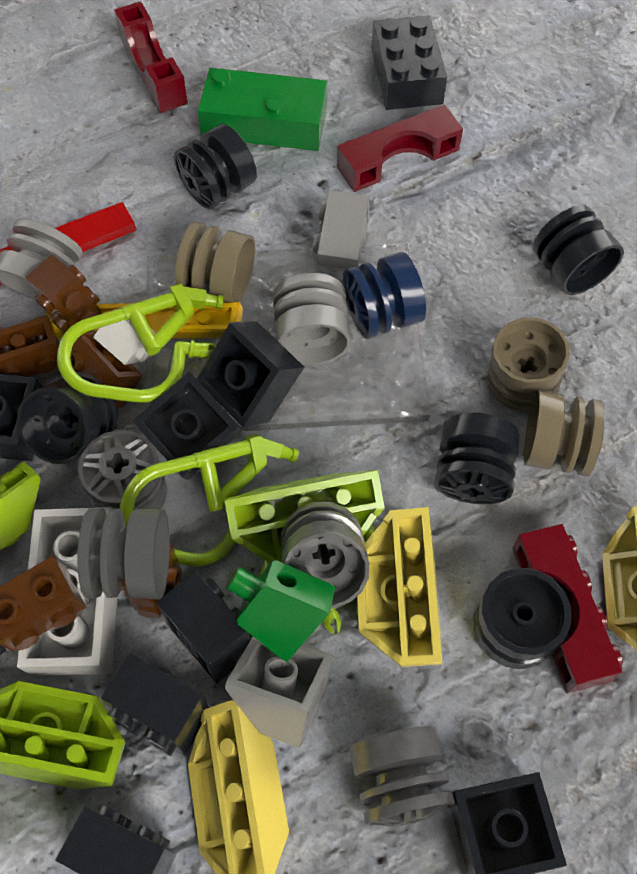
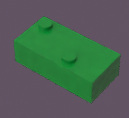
[198,67,328,151]

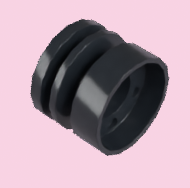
[174,123,257,210]
[532,205,624,295]
[17,373,118,464]
[434,412,520,504]

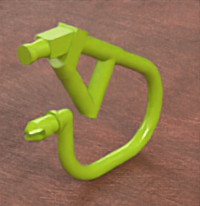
[57,284,224,403]
[119,433,299,567]

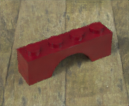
[114,1,188,113]
[337,104,463,192]
[513,524,623,694]

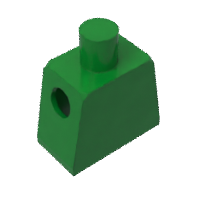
[226,561,335,662]

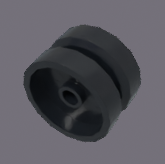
[473,568,571,669]

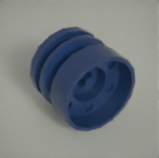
[343,252,426,340]

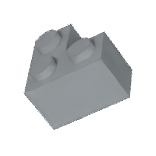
[313,190,369,269]

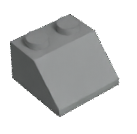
[225,637,334,748]

